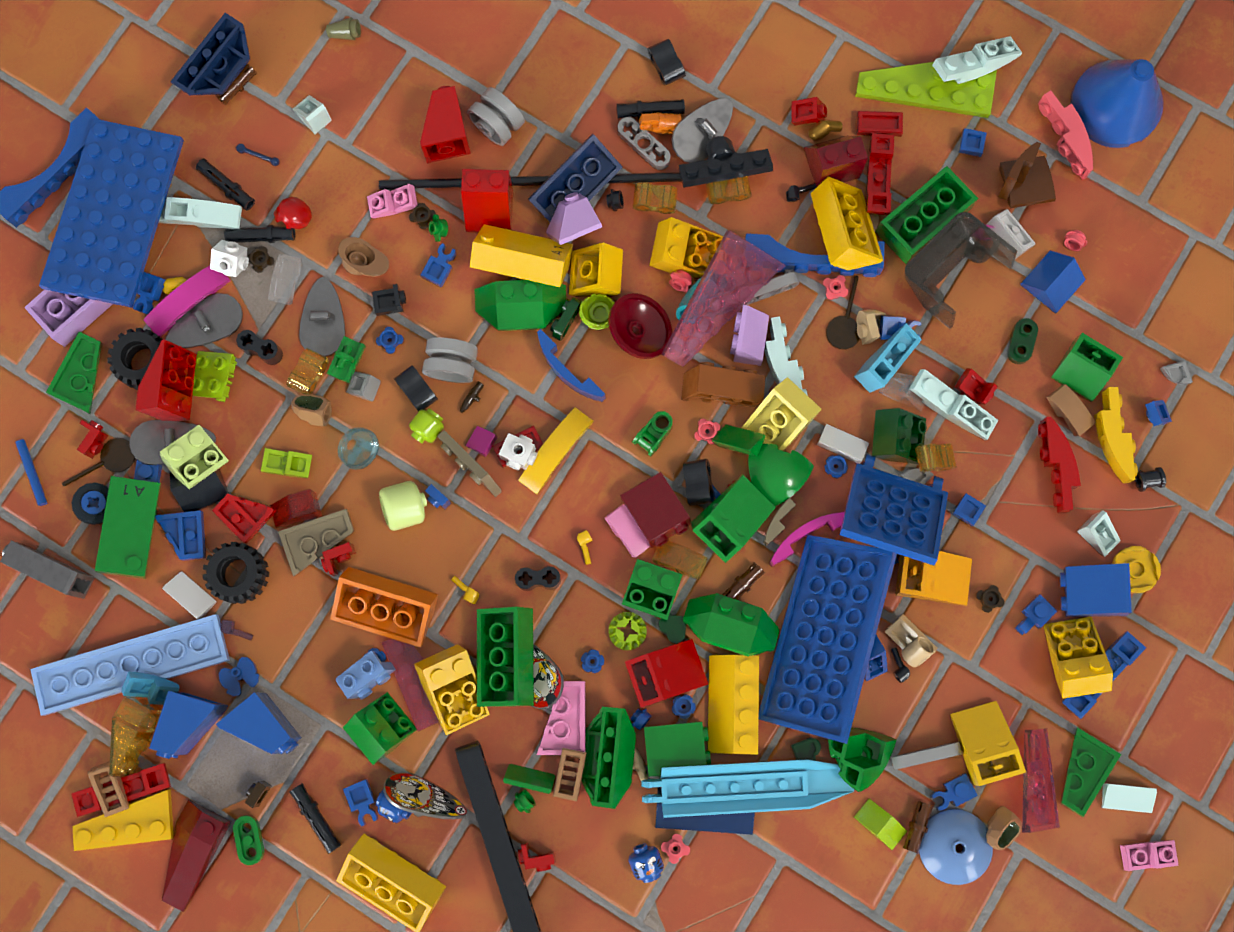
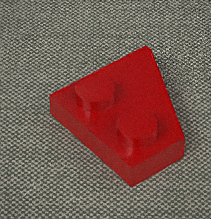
[212,494,278,543]

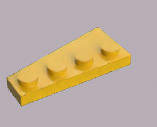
[73,789,174,851]

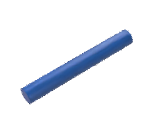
[15,439,48,506]

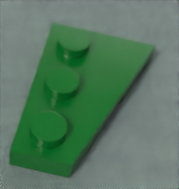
[46,332,102,414]
[1060,727,1122,817]

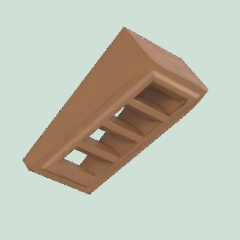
[553,748,587,801]
[87,760,129,817]

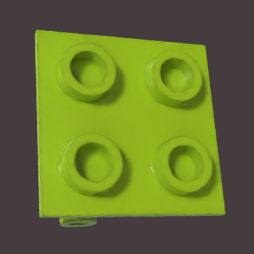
[193,351,237,402]

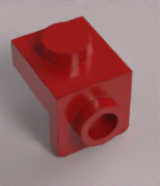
[954,368,998,405]
[77,420,108,459]
[518,842,556,872]

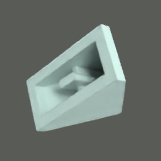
[293,95,332,134]
[1077,510,1121,557]

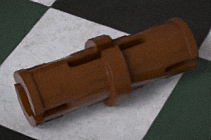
[215,63,257,105]
[722,562,765,600]
[903,801,934,854]

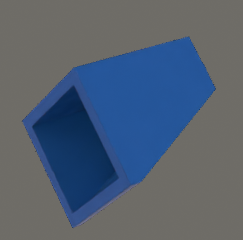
[1060,563,1132,617]
[149,691,228,759]
[216,692,302,754]

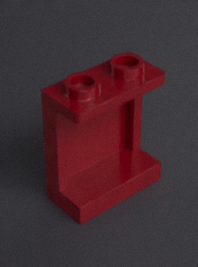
[620,472,691,548]

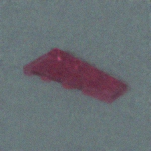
[382,638,440,732]
[1022,728,1060,833]

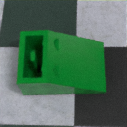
[691,474,776,563]

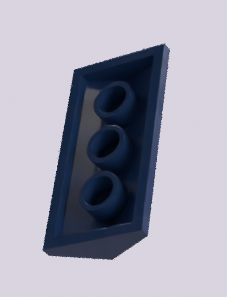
[528,134,623,223]
[655,778,755,835]

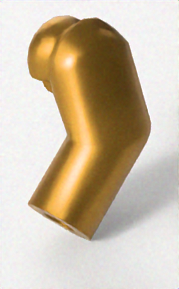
[808,120,843,141]

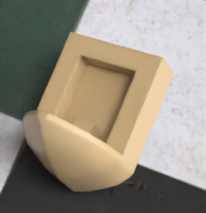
[856,309,886,345]

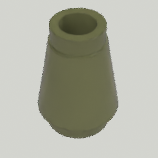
[326,17,361,40]

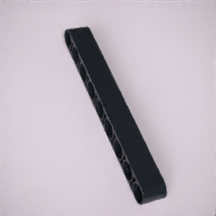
[455,740,541,932]

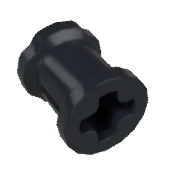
[1135,467,1166,492]

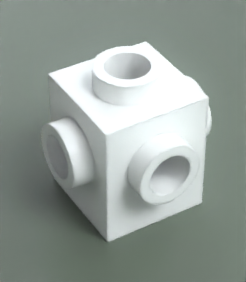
[210,240,249,277]
[499,433,538,471]

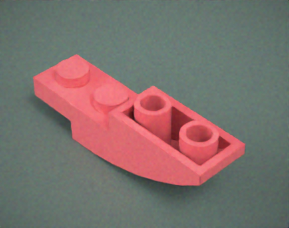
[1038,90,1093,180]

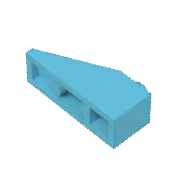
[854,323,922,393]

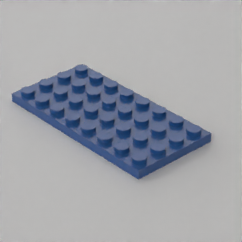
[39,118,184,308]
[758,535,897,744]

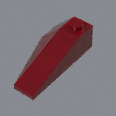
[162,800,232,912]

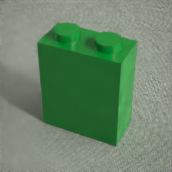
[644,722,711,777]

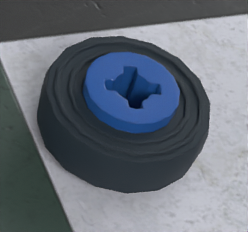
[71,482,109,525]

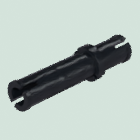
[616,99,685,119]
[196,158,255,211]
[224,225,296,243]
[289,783,341,854]

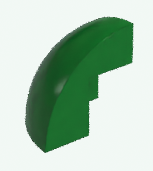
[748,444,814,506]
[828,727,897,792]

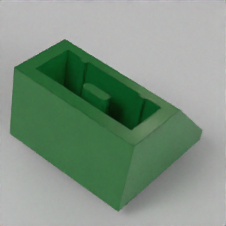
[1051,333,1123,402]
[622,559,683,620]
[343,692,417,765]

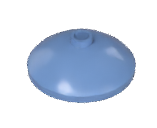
[919,809,993,885]

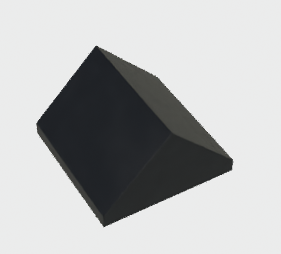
[169,469,229,512]

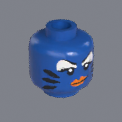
[376,790,412,823]
[628,843,664,883]

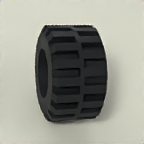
[107,328,163,390]
[202,542,269,604]

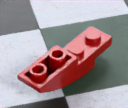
[1038,417,1081,513]

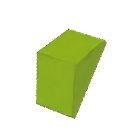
[854,799,907,850]

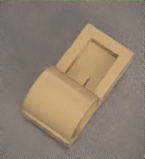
[885,614,938,667]

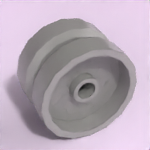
[467,87,525,146]
[422,337,478,383]

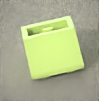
[160,425,229,489]

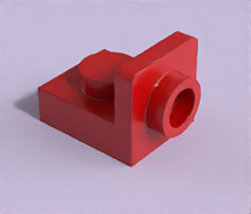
[791,97,827,126]
[321,542,356,576]

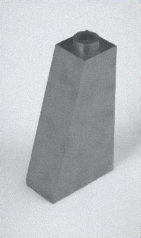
[0,540,95,599]

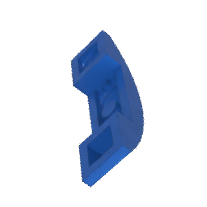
[537,329,606,402]
[1062,631,1146,719]

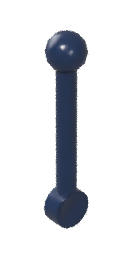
[236,144,280,166]

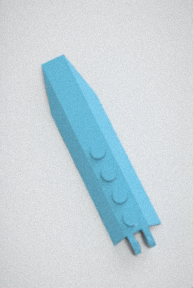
[641,759,854,818]

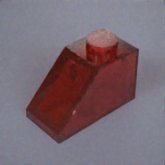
[270,489,322,528]

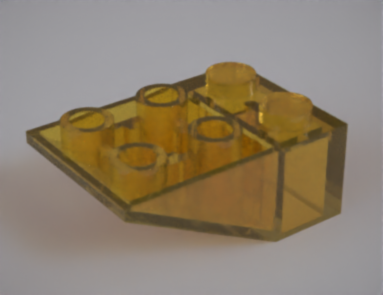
[109,696,162,777]

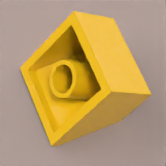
[569,242,623,297]

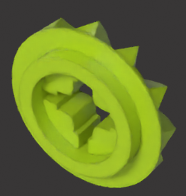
[609,612,647,650]

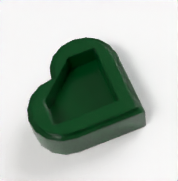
[659,615,686,644]
[790,738,821,761]

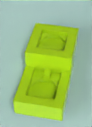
[261,448,312,478]

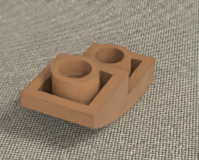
[1047,384,1096,436]

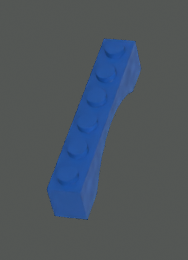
[0,107,100,228]
[743,233,885,277]

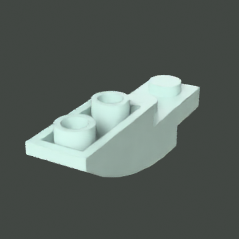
[933,36,1022,84]
[159,197,242,229]
[764,316,808,396]
[909,369,998,440]

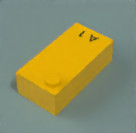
[470,224,573,287]

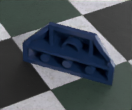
[170,12,250,96]

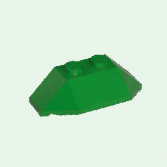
[475,280,567,331]
[683,593,780,656]
[581,706,636,809]

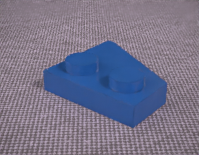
[155,510,206,561]

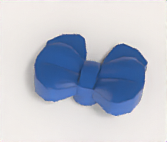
[219,657,260,696]

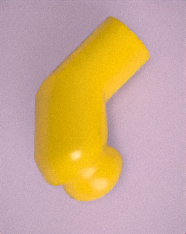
[163,277,187,295]

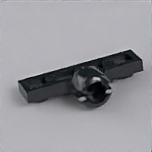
[678,136,773,188]

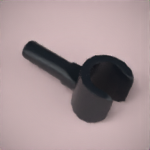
[786,183,817,202]
[891,648,910,683]

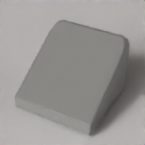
[346,372,381,401]

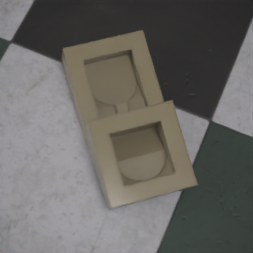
[763,498,796,546]

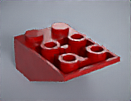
[136,339,197,422]
[625,639,709,708]

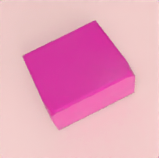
[466,426,498,457]

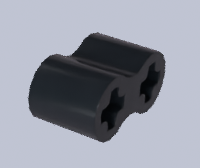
[647,39,686,86]
[236,330,283,365]
[393,365,438,412]
[683,459,714,506]
[515,566,561,591]

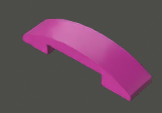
[144,265,231,337]
[769,512,845,567]

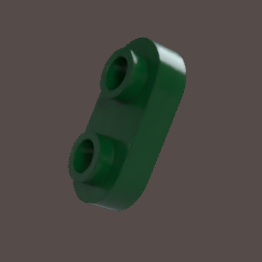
[550,297,582,341]
[1007,318,1038,364]

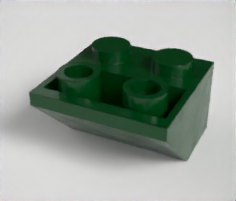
[872,408,927,464]

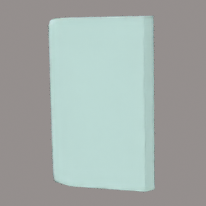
[1102,783,1157,813]

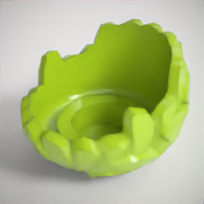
[579,293,615,330]

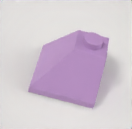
[546,193,602,245]

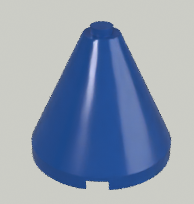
[1070,59,1163,148]

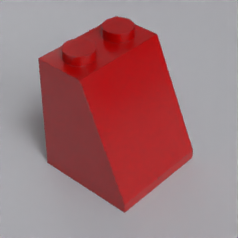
[420,86,471,164]
[461,169,513,232]

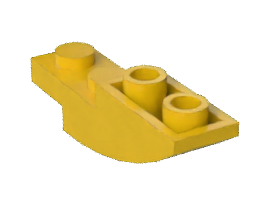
[1094,387,1138,484]

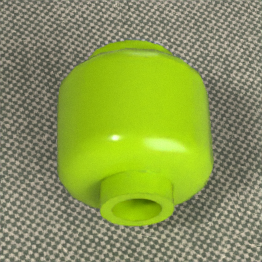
[409,408,444,444]

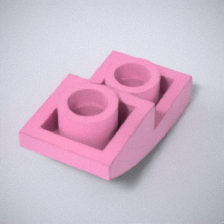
[367,184,418,218]
[604,504,650,558]
[1120,840,1179,871]

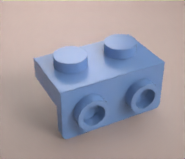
[336,651,396,700]

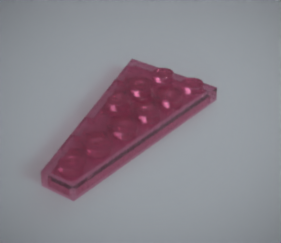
[661,231,786,367]

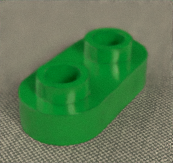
[233,815,264,865]

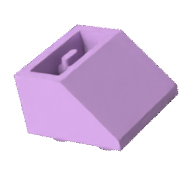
[730,305,769,366]

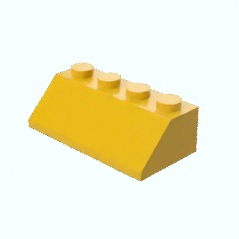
[810,176,883,270]
[708,655,759,754]
[336,834,446,932]

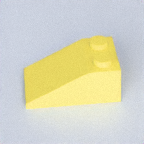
[741,377,822,451]

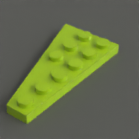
[855,62,997,118]

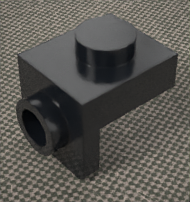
[372,284,406,316]

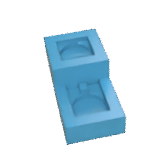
[122,671,180,705]

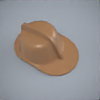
[338,237,390,277]

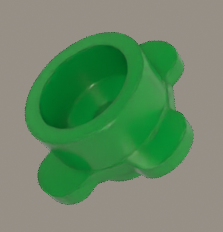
[429,214,448,242]

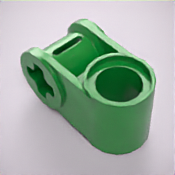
[632,411,673,457]

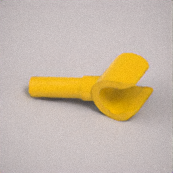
[577,530,592,565]
[451,576,479,604]

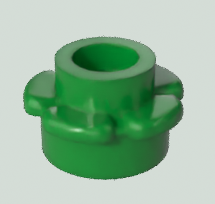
[514,790,536,813]

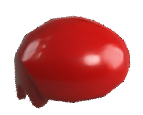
[274,197,312,230]

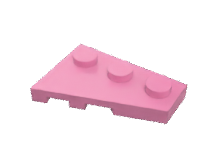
[537,681,586,755]

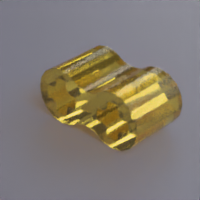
[706,176,752,204]
[632,183,678,214]
[287,348,329,395]
[915,444,957,472]

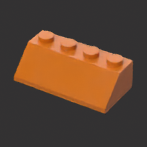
[330,567,438,647]

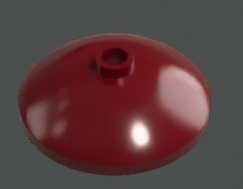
[608,293,672,359]

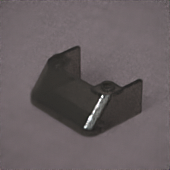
[904,212,1018,329]

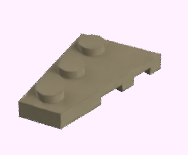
[437,430,502,497]
[278,509,355,576]

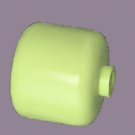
[379,481,427,531]

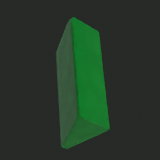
[712,425,766,457]
[503,764,555,794]

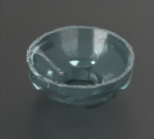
[338,427,379,470]

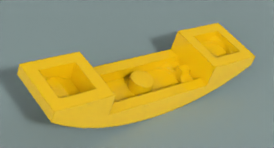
[518,407,594,494]

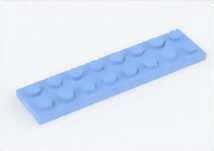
[30,614,230,716]

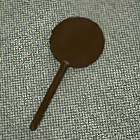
[826,275,860,350]
[62,438,135,486]

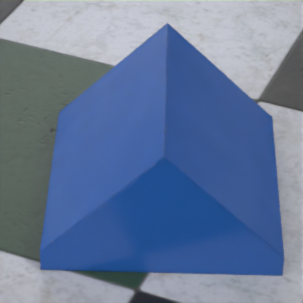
[1020,250,1086,314]

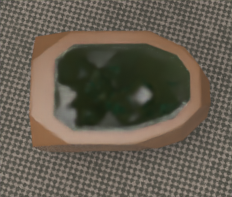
[291,394,332,427]
[986,806,1023,850]

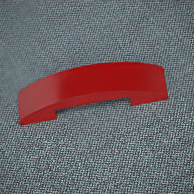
[866,133,895,215]
[71,763,171,817]

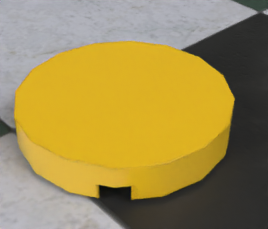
[1111,546,1161,594]

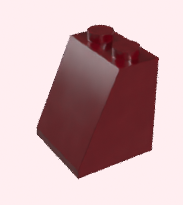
[804,135,868,187]

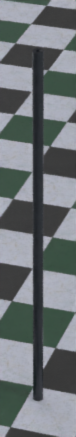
[379,173,682,189]

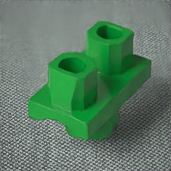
[327,336,366,383]

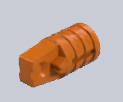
[639,112,681,134]

